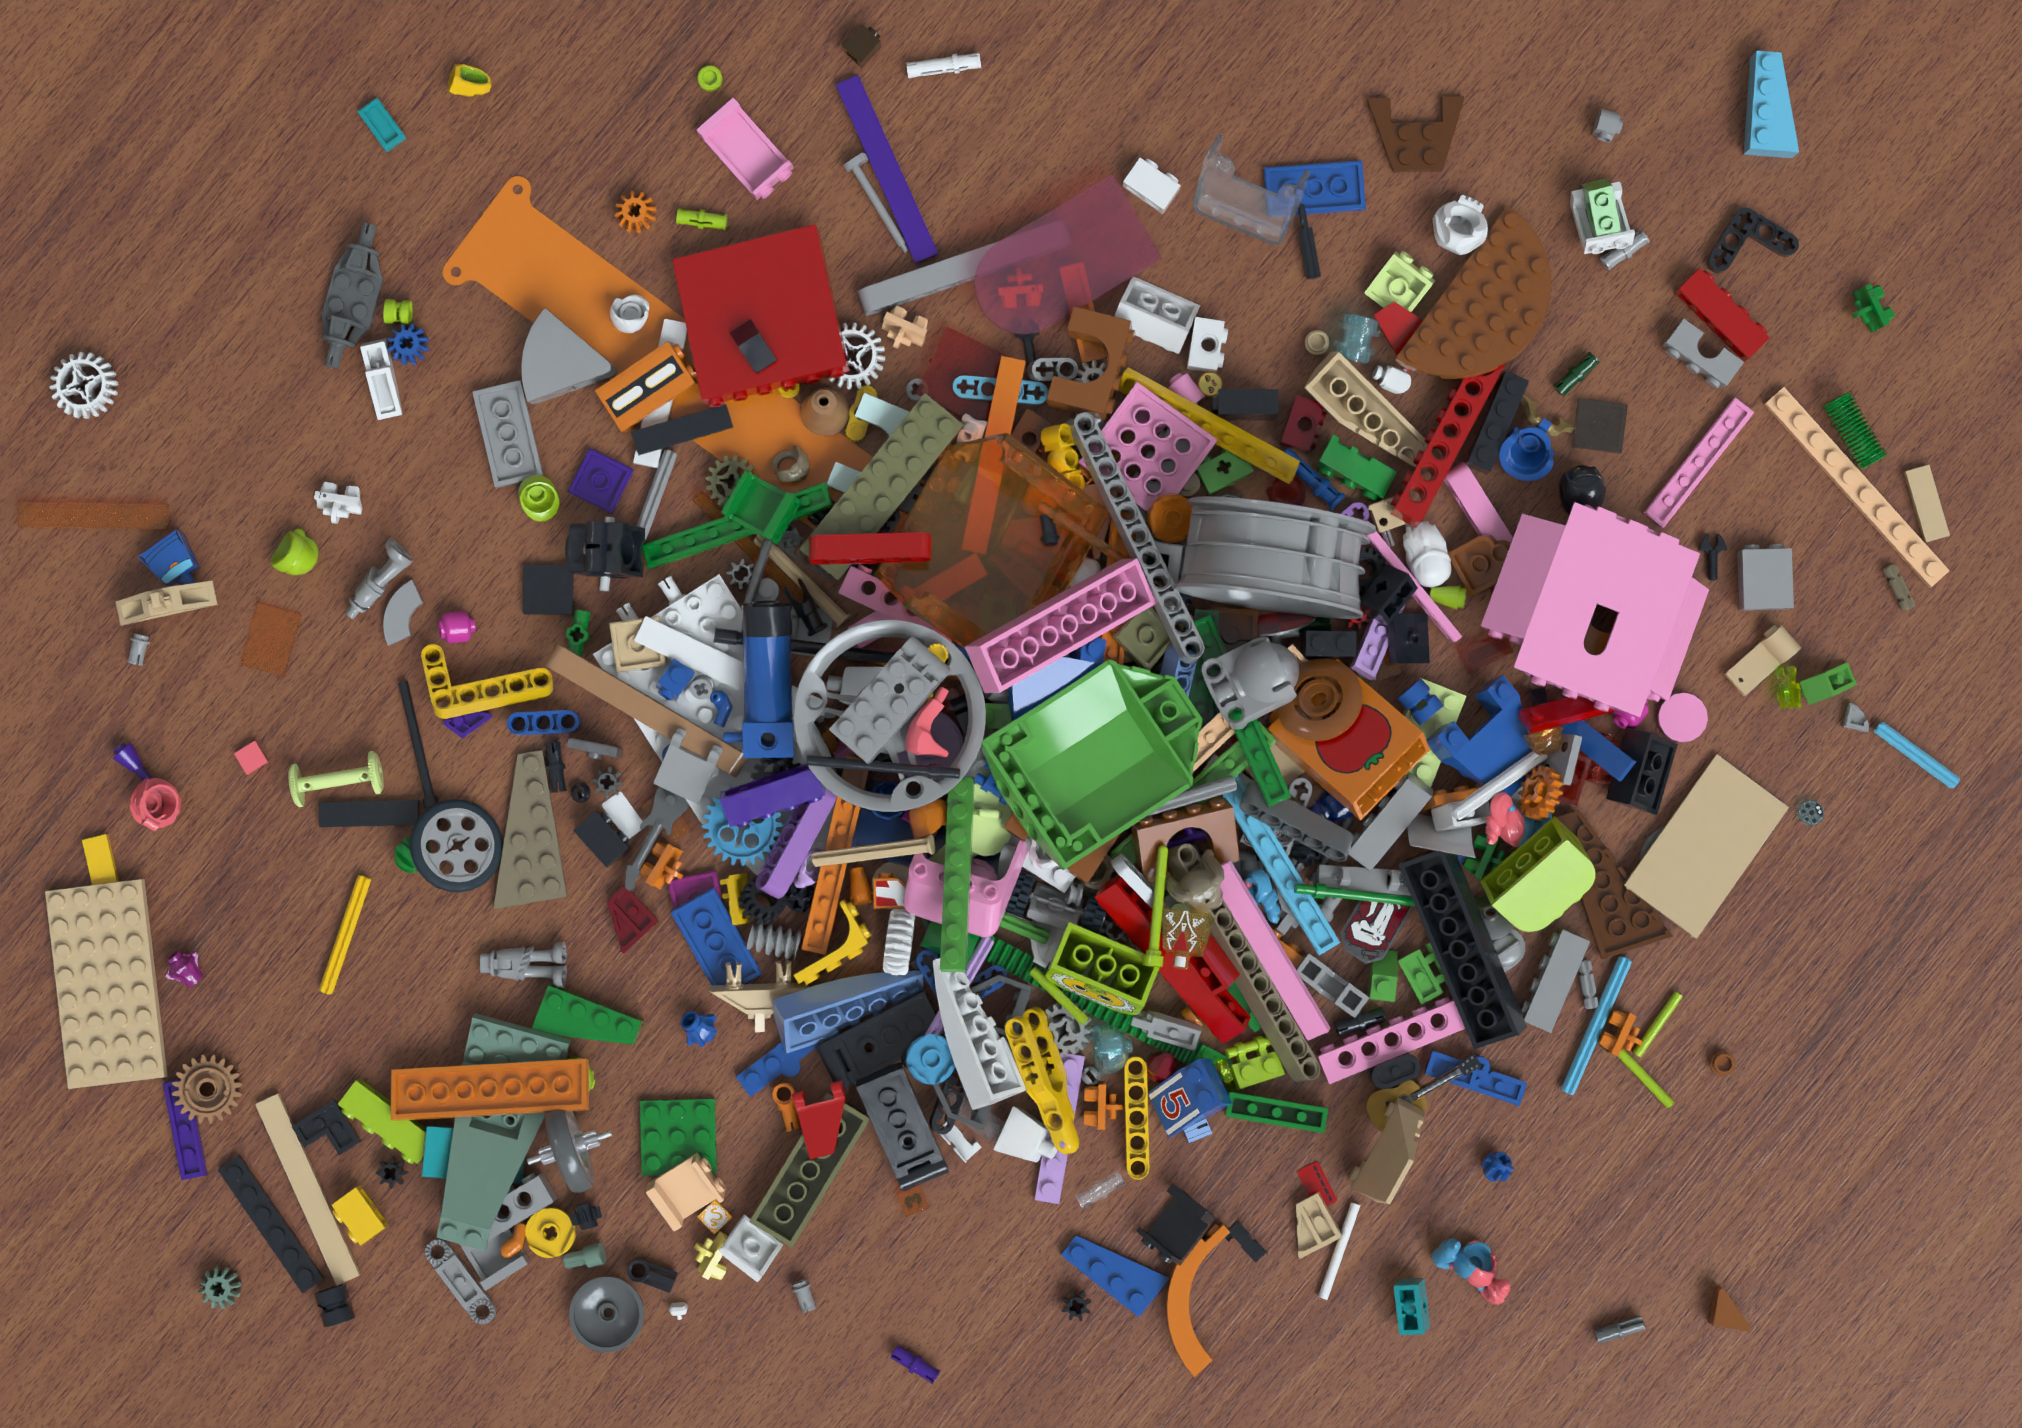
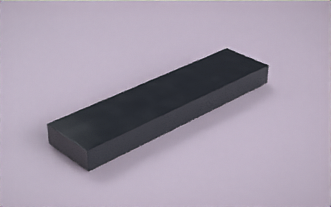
[631,404,733,456]
[319,800,420,827]

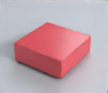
[234,741,269,775]

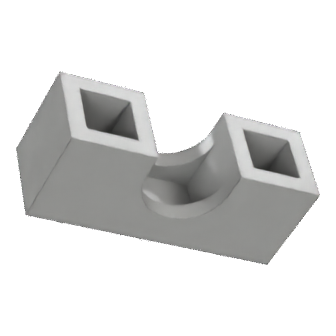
[1662,319,1744,389]
[1296,952,1369,1018]

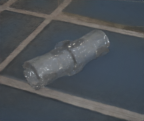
[1075,1170,1126,1210]

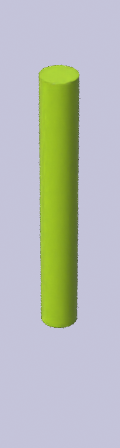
[1029,967,1089,1025]
[1633,991,1683,1058]
[1618,1048,1674,1109]

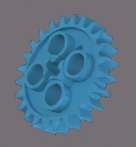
[701,786,783,866]

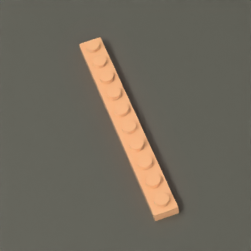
[1764,387,1949,588]

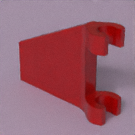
[1373,302,1423,372]
[792,1080,846,1159]

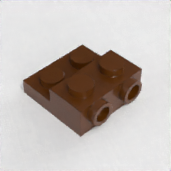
[1209,606,1259,653]

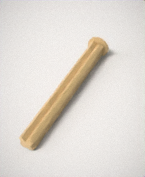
[753,535,851,629]
[812,834,935,867]

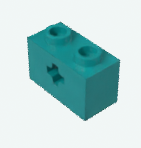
[1394,1278,1430,1335]

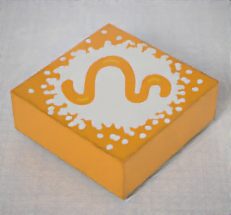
[697,1199,733,1235]

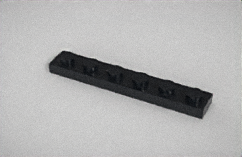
[218,1155,325,1294]

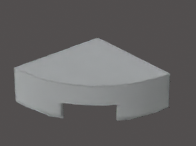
[1842,703,1869,732]

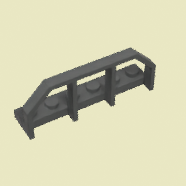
[933,975,1034,1131]

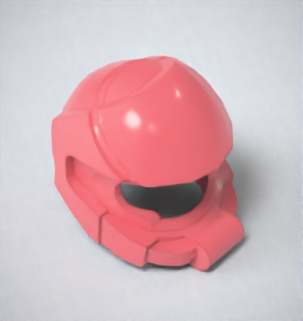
[130,778,181,831]

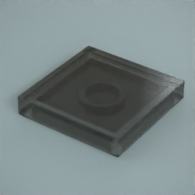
[1571,398,1628,454]

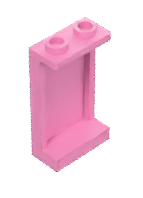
[696,98,793,200]

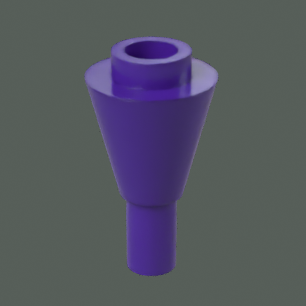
[112,742,152,781]

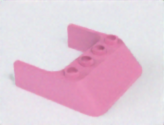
[903,830,1028,938]

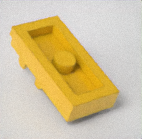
[720,873,755,926]

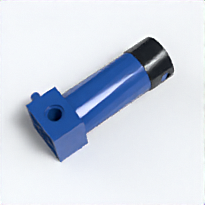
[723,600,794,758]

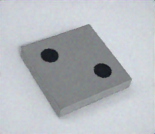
[1540,733,1582,785]

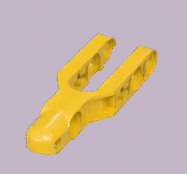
[1005,1007,1080,1155]

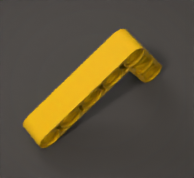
[421,644,553,719]

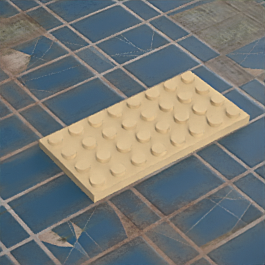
[45,879,168,1089]

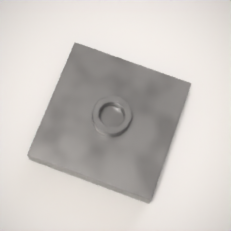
[567,738,623,759]

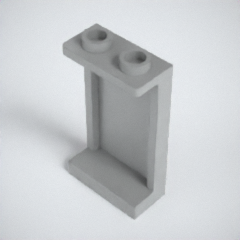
[438,1206,531,1291]

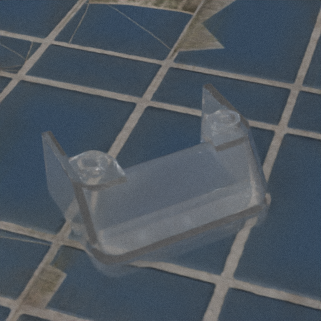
[1193,134,1310,245]

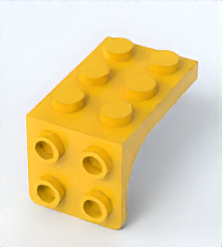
[794,900,872,985]

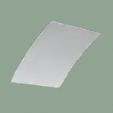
[1407,814,1476,858]

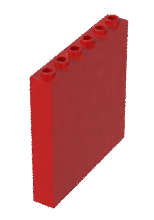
[672,224,850,407]

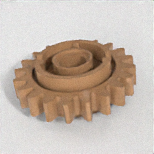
[171,1055,242,1124]

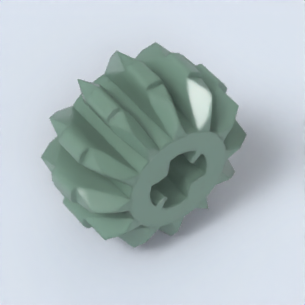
[198,1266,242,1309]

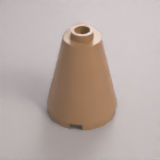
[800,387,850,436]

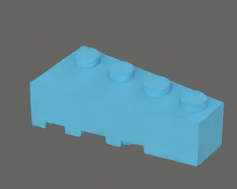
[1744,51,1799,158]

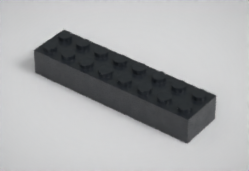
[1398,850,1527,1049]

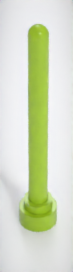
[1142,845,1168,967]

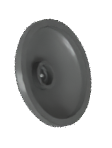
[569,1276,645,1352]

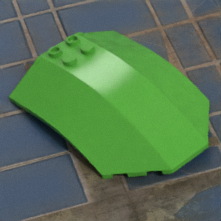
[981,660,1203,870]

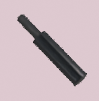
[1297,204,1321,280]

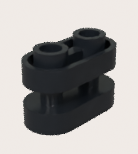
[1369,1053,1420,1089]

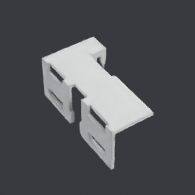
[939,1122,981,1163]

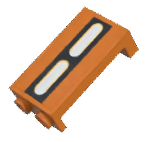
[595,341,698,433]

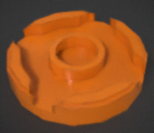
[1147,493,1192,543]

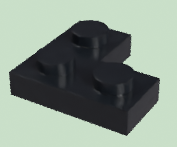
[292,1099,362,1155]

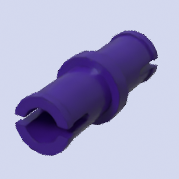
[890,1344,941,1384]

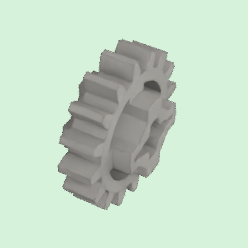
[1040,1002,1094,1056]

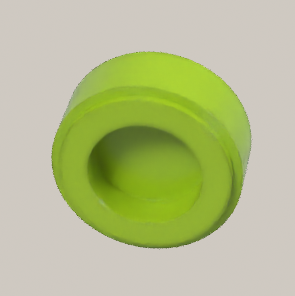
[697,66,723,92]

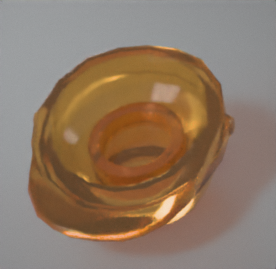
[1523,726,1564,755]

